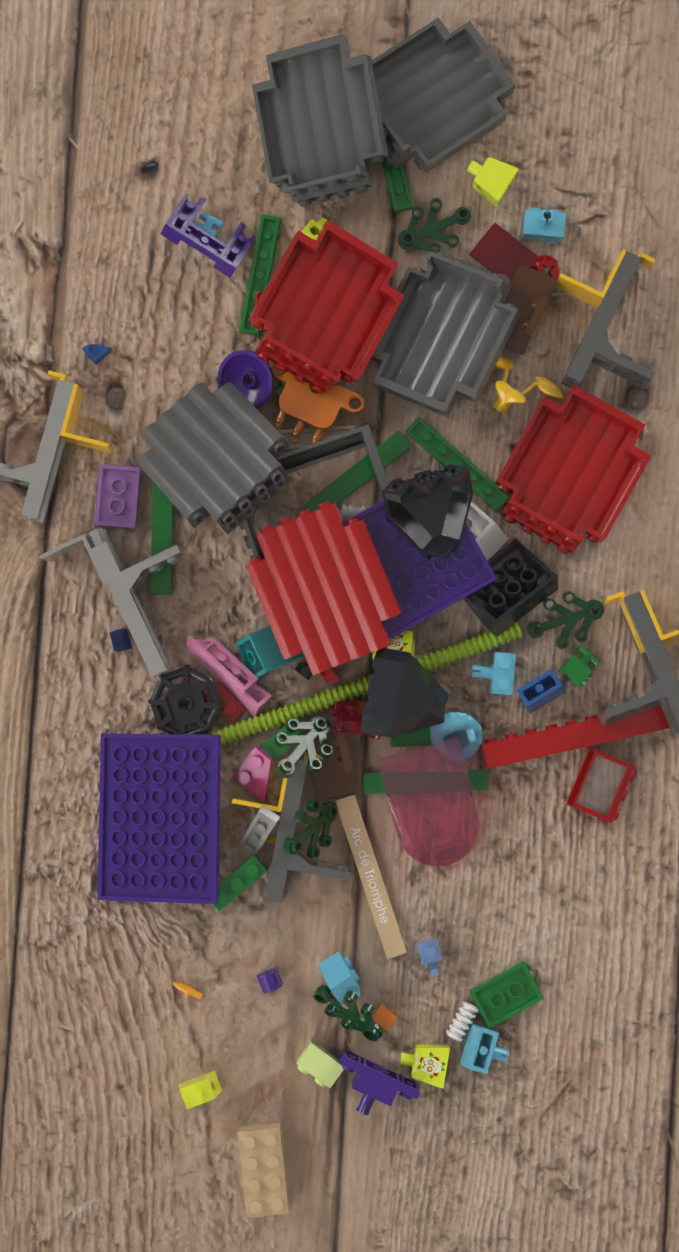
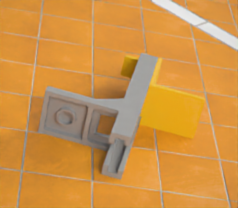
[0,370,114,524]

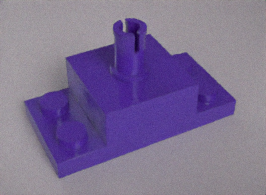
[340,1048,421,1116]

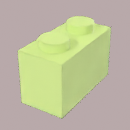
[296,1039,344,1088]

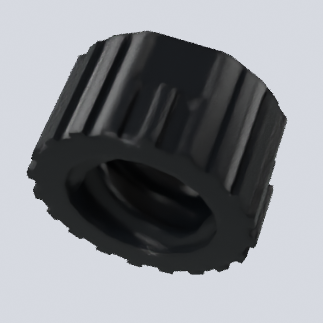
[295,661,313,680]

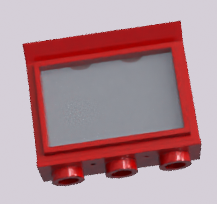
[563,746,636,823]

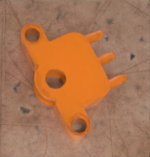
[271,363,364,444]

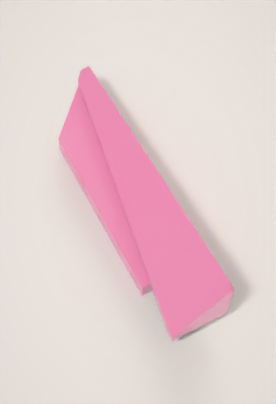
[186,636,272,718]

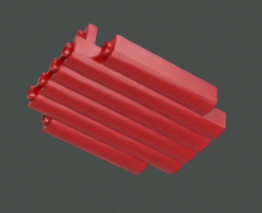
[248,220,404,394]
[495,385,652,555]
[246,501,402,675]

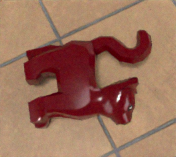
[330,700,382,740]

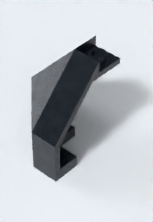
[382,464,473,560]
[361,648,449,738]

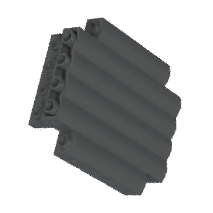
[372,17,515,172]
[252,34,388,207]
[371,251,520,417]
[137,382,291,535]

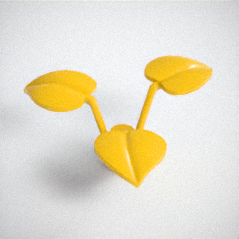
[492,354,565,414]

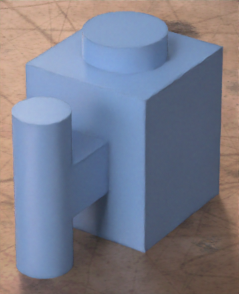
[416,937,442,977]

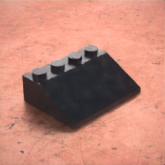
[463,539,558,637]

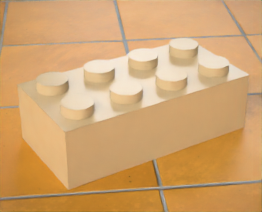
[238,1122,289,1218]

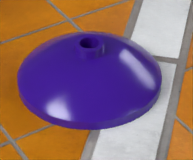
[217,350,274,409]

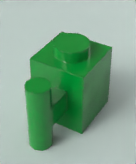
[558,645,600,687]

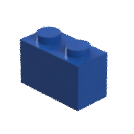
[516,669,565,714]

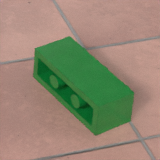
[213,854,268,911]

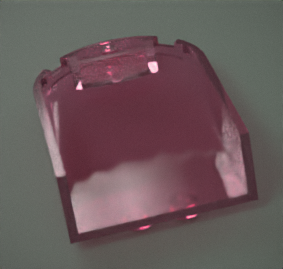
[376,734,479,866]

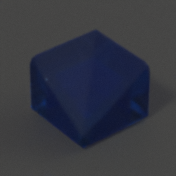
[109,628,132,653]

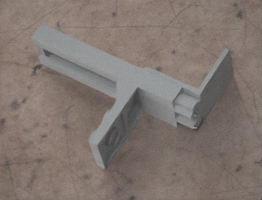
[40,528,186,677]

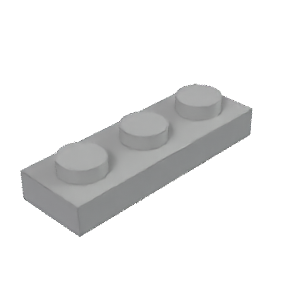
[239,805,280,855]

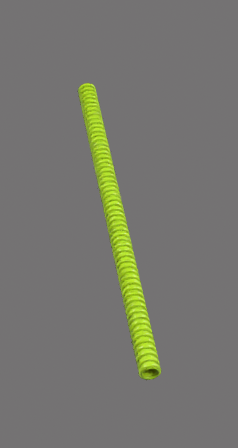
[205,622,523,746]

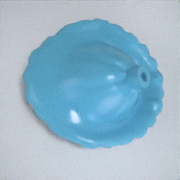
[430,712,482,761]

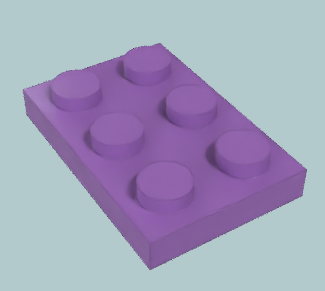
[94,464,141,529]

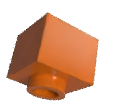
[372,1002,398,1031]

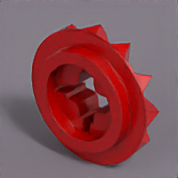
[530,255,561,281]

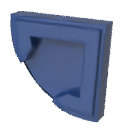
[82,344,111,365]

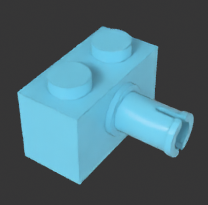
[521,208,566,243]
[471,652,516,696]
[318,951,361,1003]
[459,1023,509,1074]

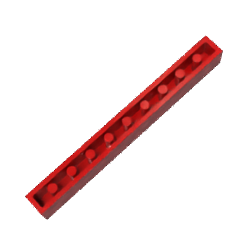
[480,705,670,769]

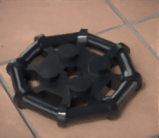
[148,665,224,735]

